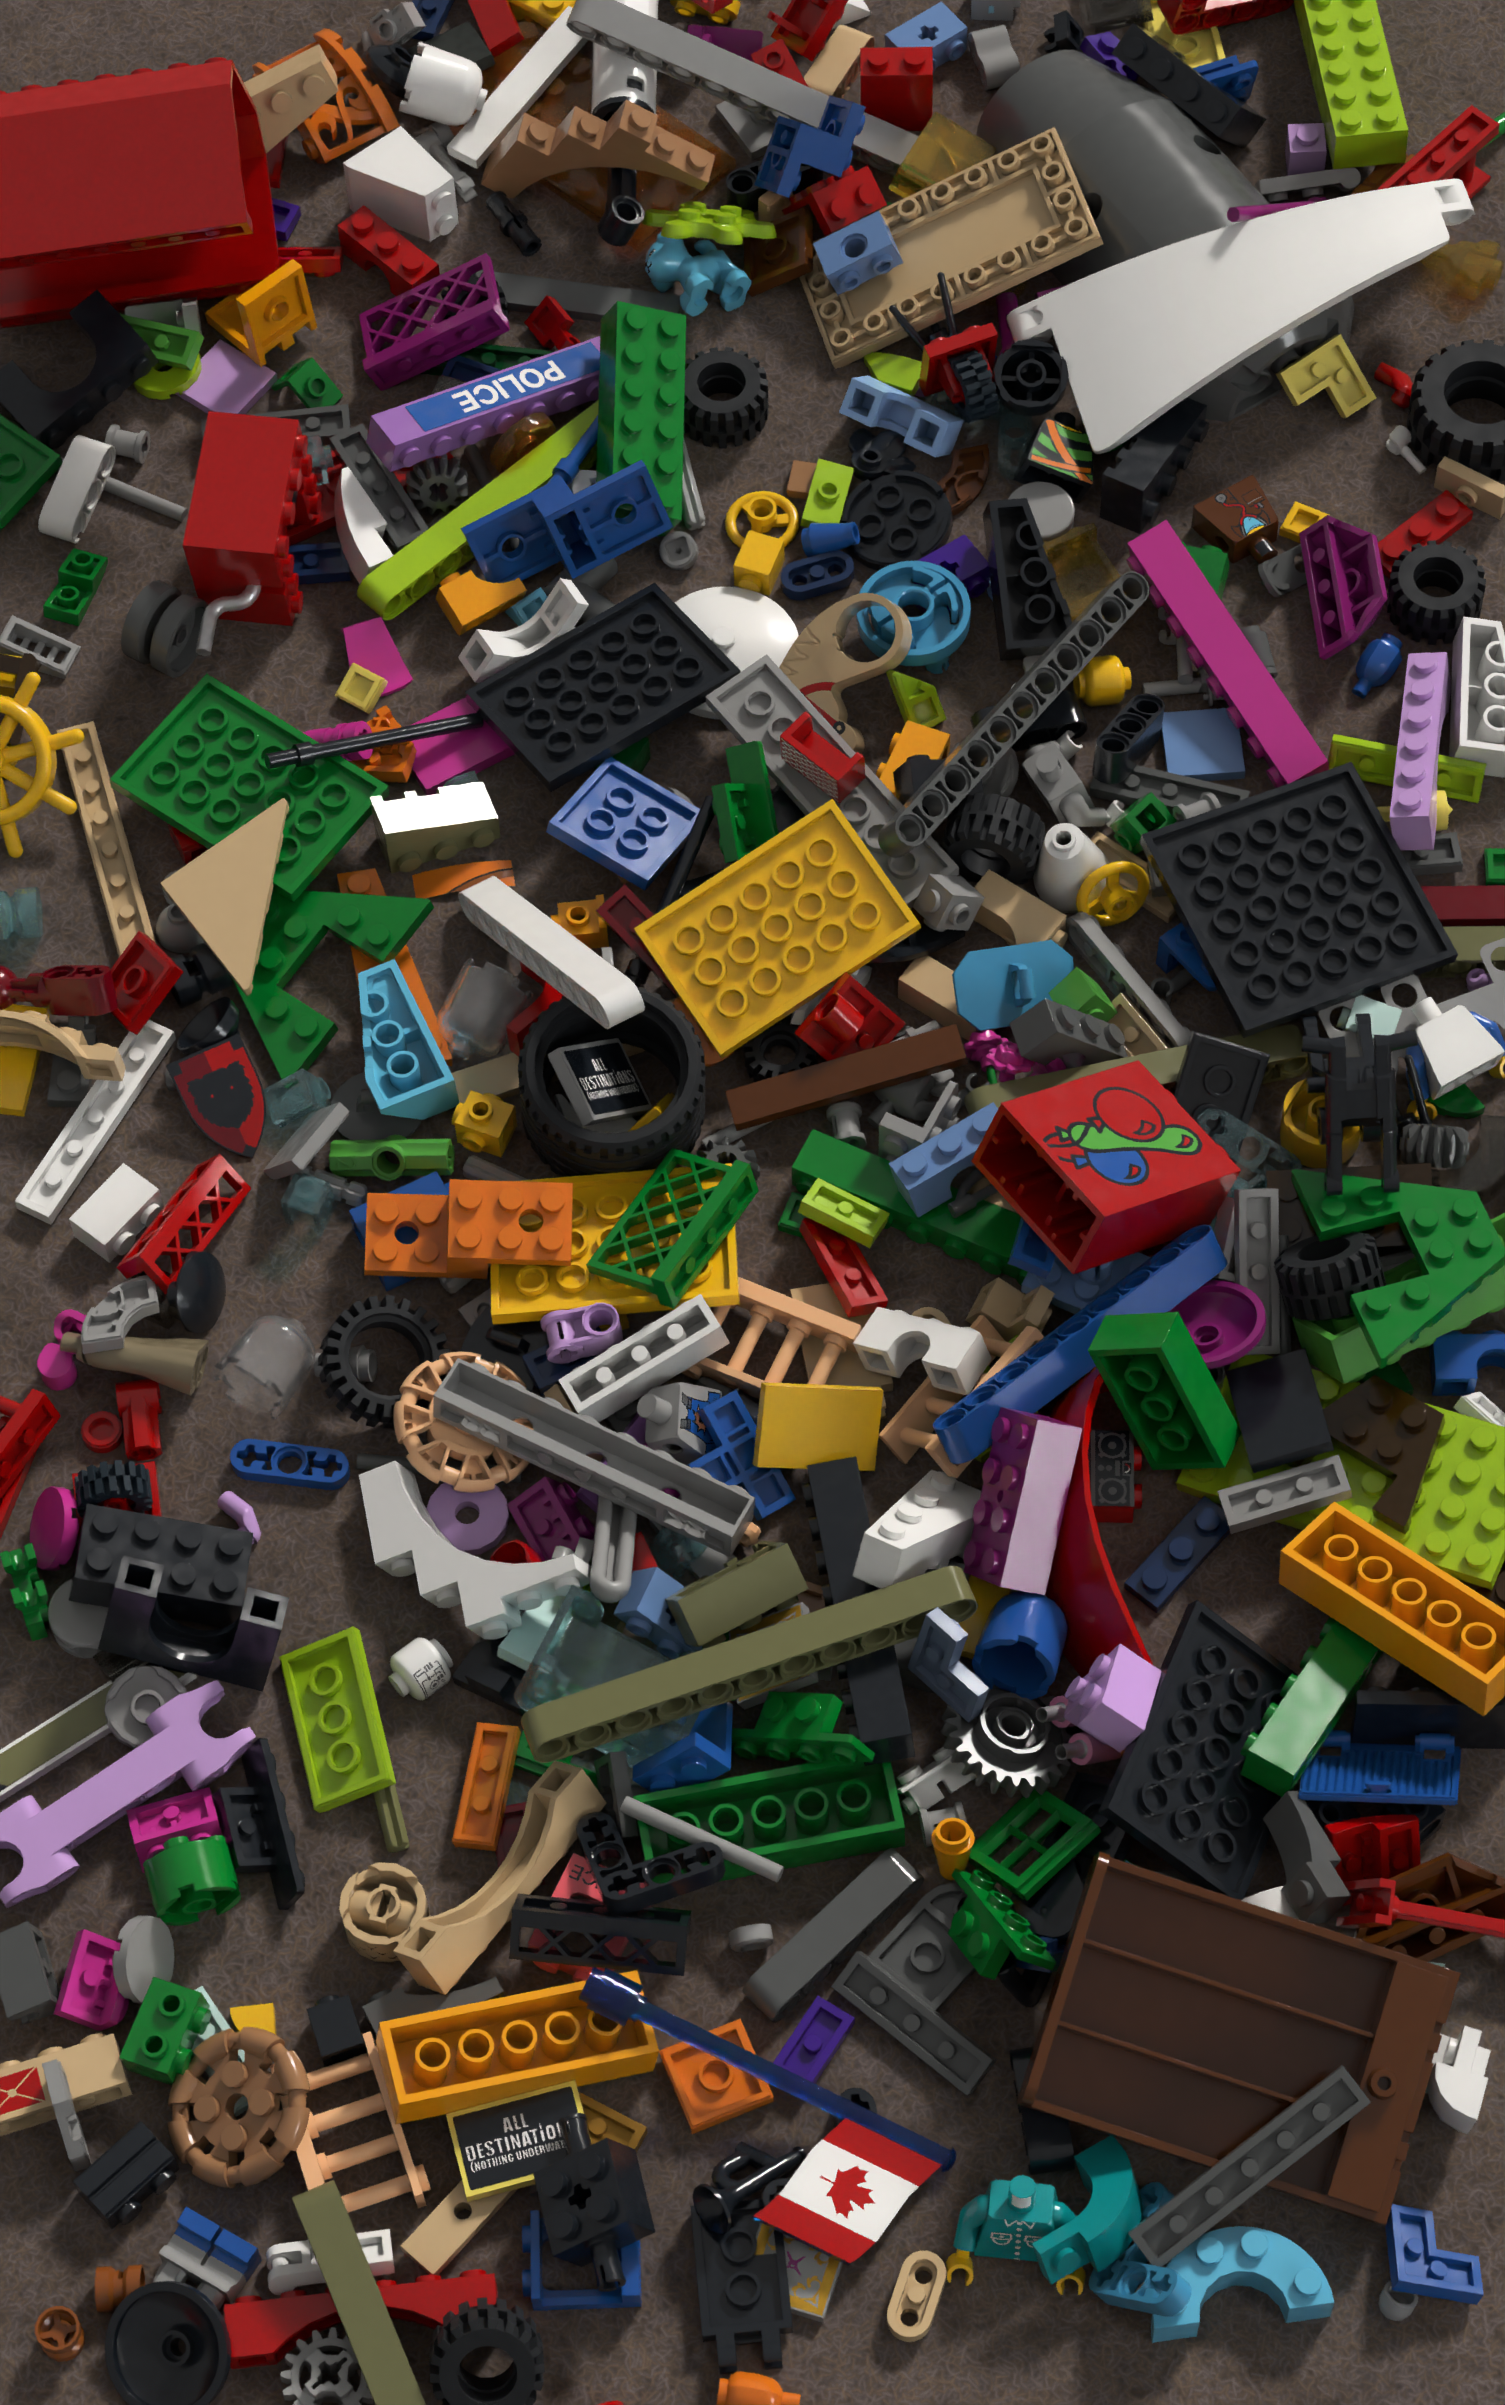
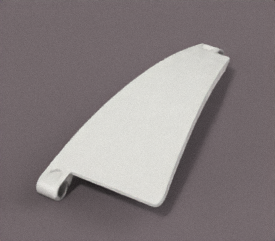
[1007,179,1475,454]

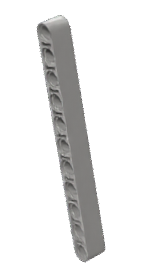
[566,0,940,186]

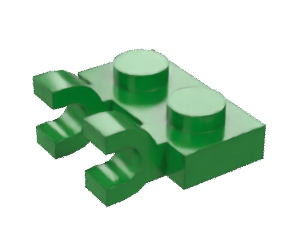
[0,1543,49,1641]

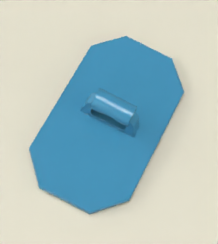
[952,940,1074,1031]

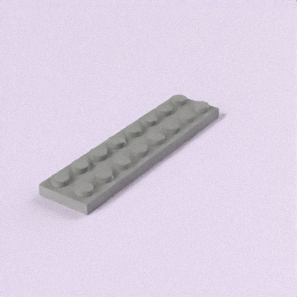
[706,654,959,909]

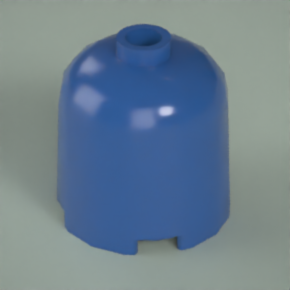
[972,1591,1068,1700]

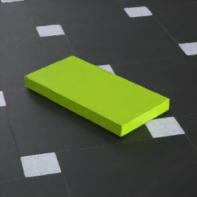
[279,1626,396,1813]

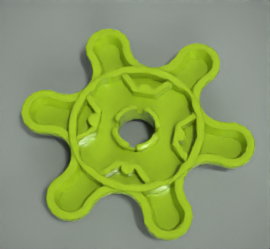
[642,201,776,245]

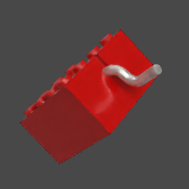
[183,411,321,656]

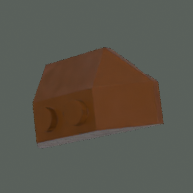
[1353,1852,1505,1962]

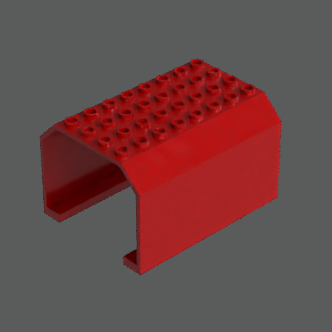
[0,57,280,329]

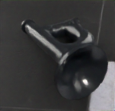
[693,2142,806,2234]

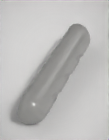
[589,1495,637,1603]

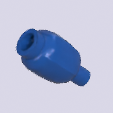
[1352,633,1403,699]

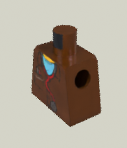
[1192,475,1279,564]

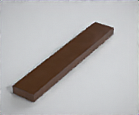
[725,1024,968,1131]

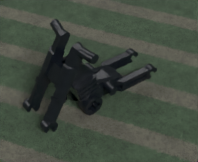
[1301,1013,1418,1196]

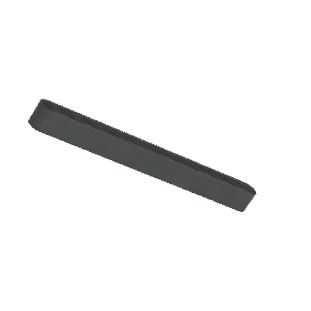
[878,571,1149,858]

